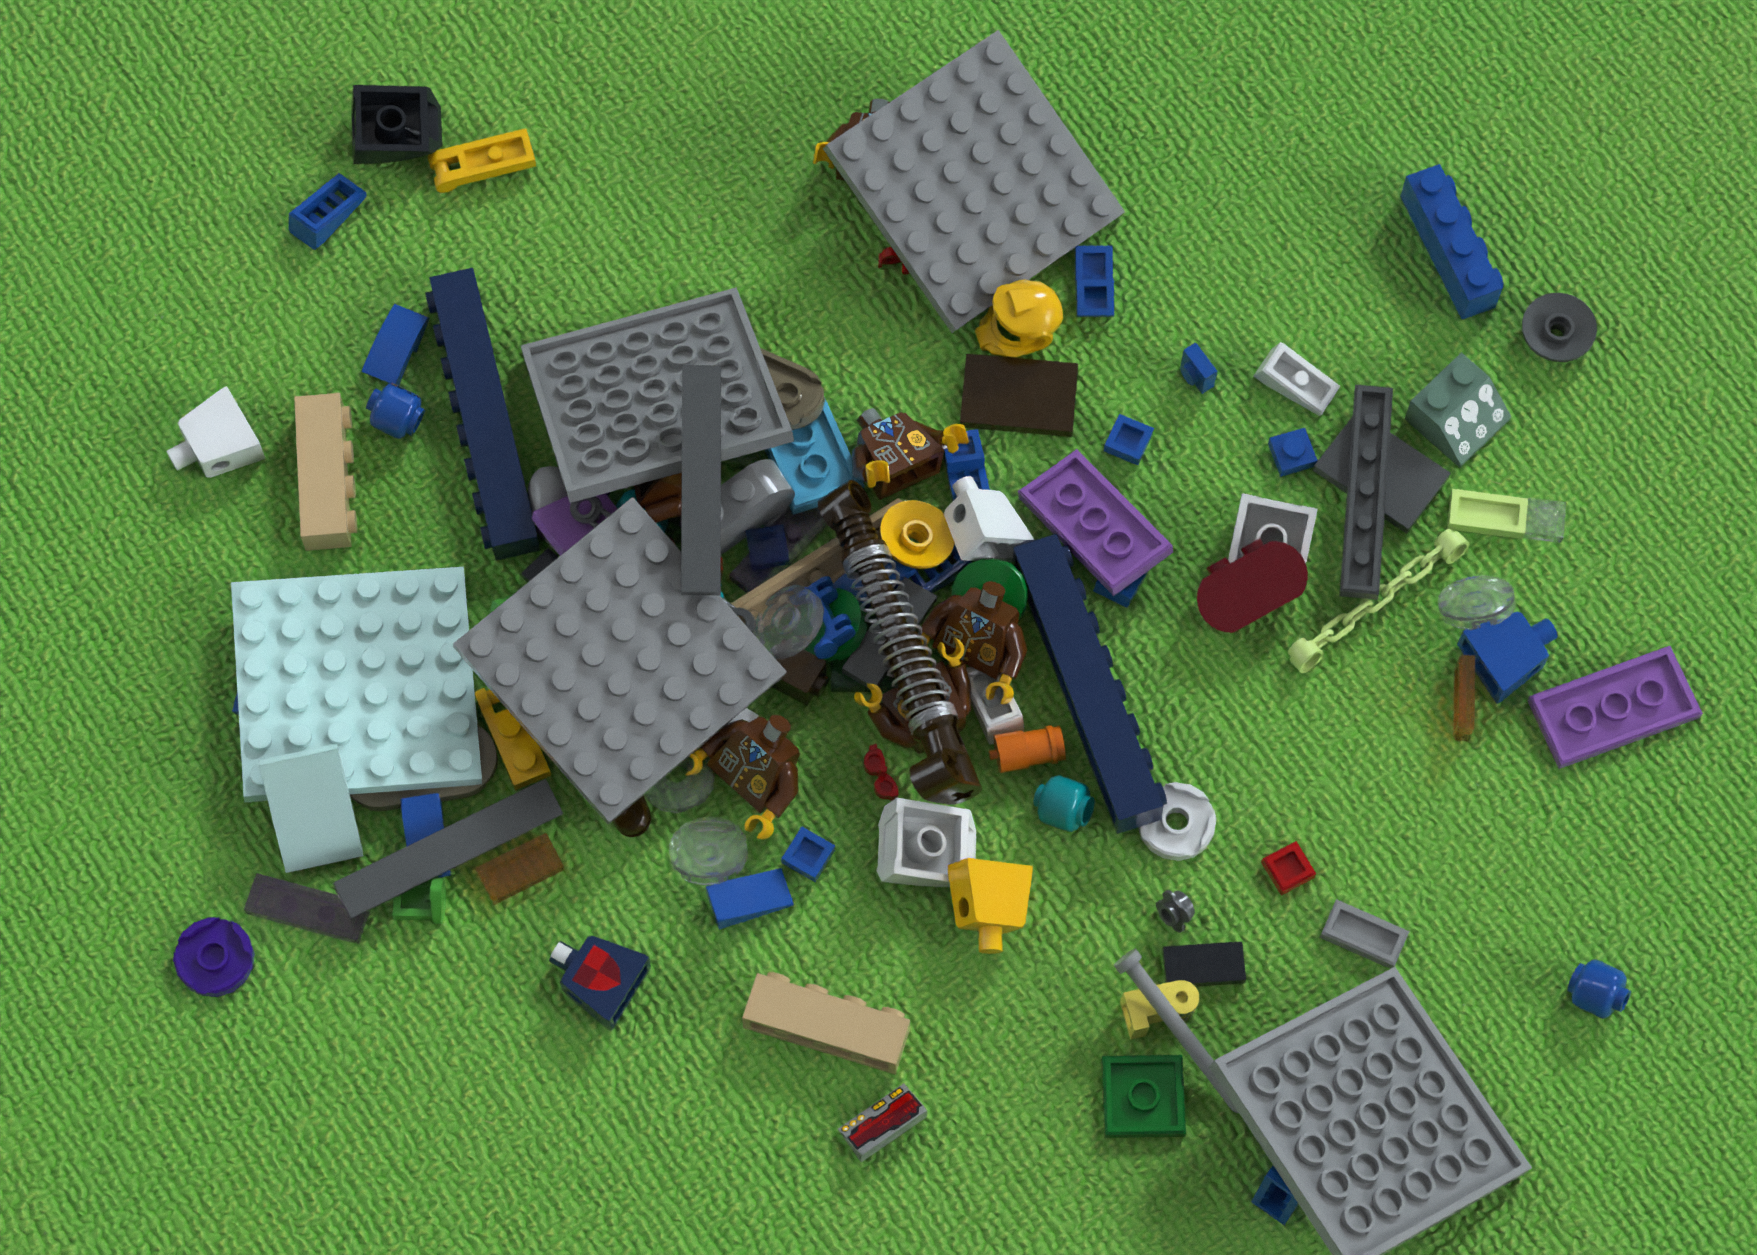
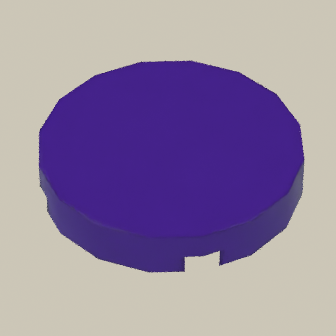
[173,917,255,997]

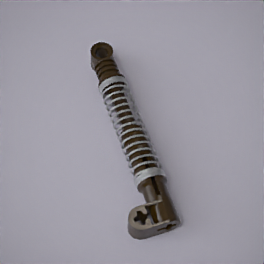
[818,480,982,805]

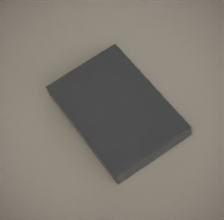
[1313,418,1451,534]

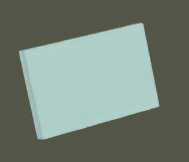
[259,744,363,873]

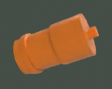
[989,725,1066,773]

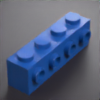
[1400,164,1504,320]

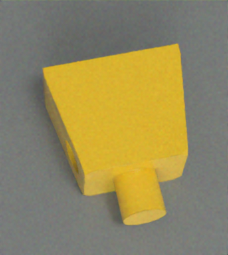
[948,858,1033,954]

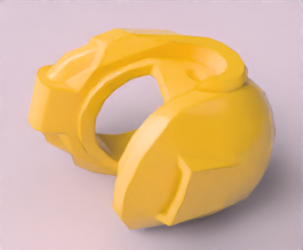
[975,279,1063,358]

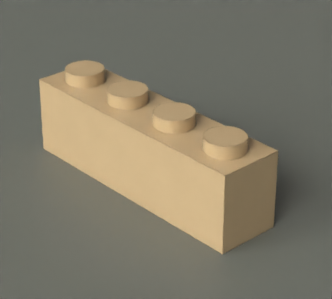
[294,393,357,551]
[742,972,910,1075]

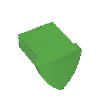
[392,877,446,924]

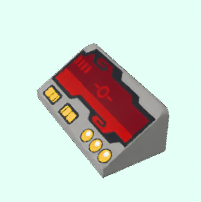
[838,1083,927,1162]

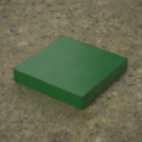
[1101,1055,1186,1138]

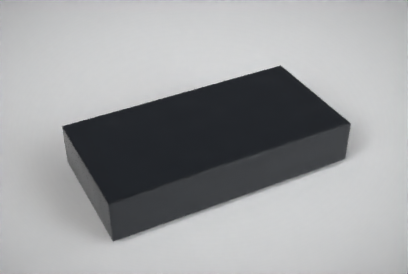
[1162,941,1246,987]

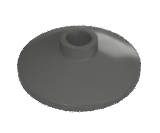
[1522,293,1597,362]

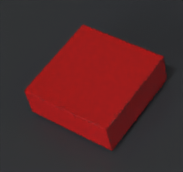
[1261,841,1316,896]

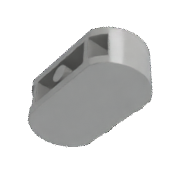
[679,459,795,554]

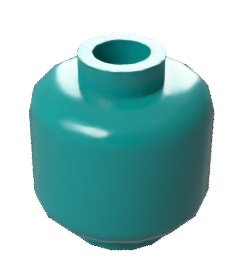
[1033,775,1095,832]

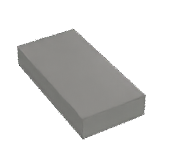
[1320,899,1410,969]

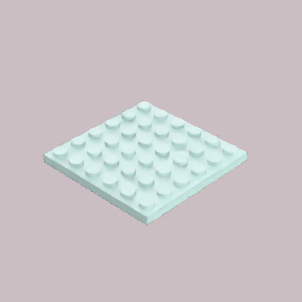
[231,567,482,803]

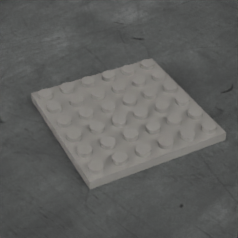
[823,30,1125,333]
[521,287,794,503]
[453,497,787,824]
[1209,967,1532,1255]

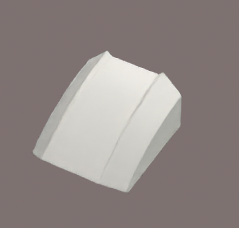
[1228,493,1318,563]
[876,798,976,887]

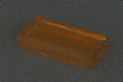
[1453,655,1475,741]
[476,833,565,905]

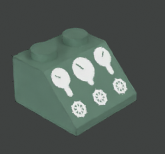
[1405,352,1511,468]

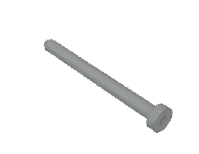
[1114,948,1239,1113]

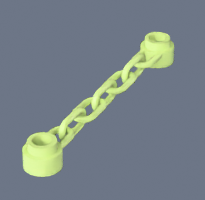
[1288,529,1470,673]

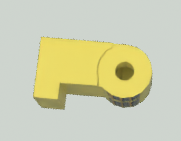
[1120,980,1199,1040]

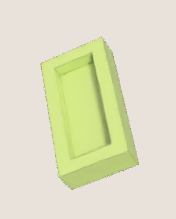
[1447,489,1528,539]

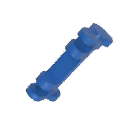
[791,576,856,659]

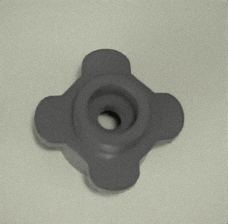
[1156,890,1195,933]

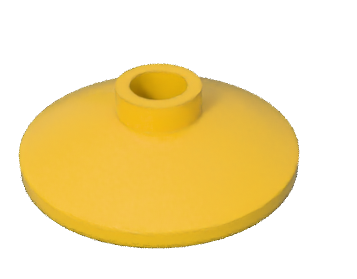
[879,500,955,569]

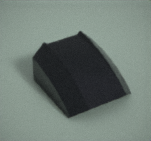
[351,85,442,164]

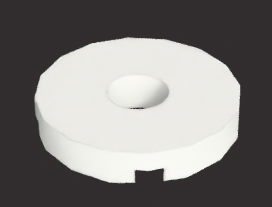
[1138,782,1216,861]

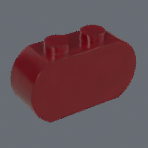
[1197,538,1308,633]

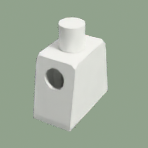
[166,386,265,478]
[944,476,1034,563]

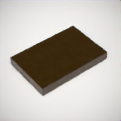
[960,354,1078,437]

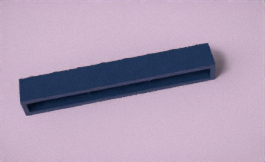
[425,268,540,561]
[1012,534,1167,834]

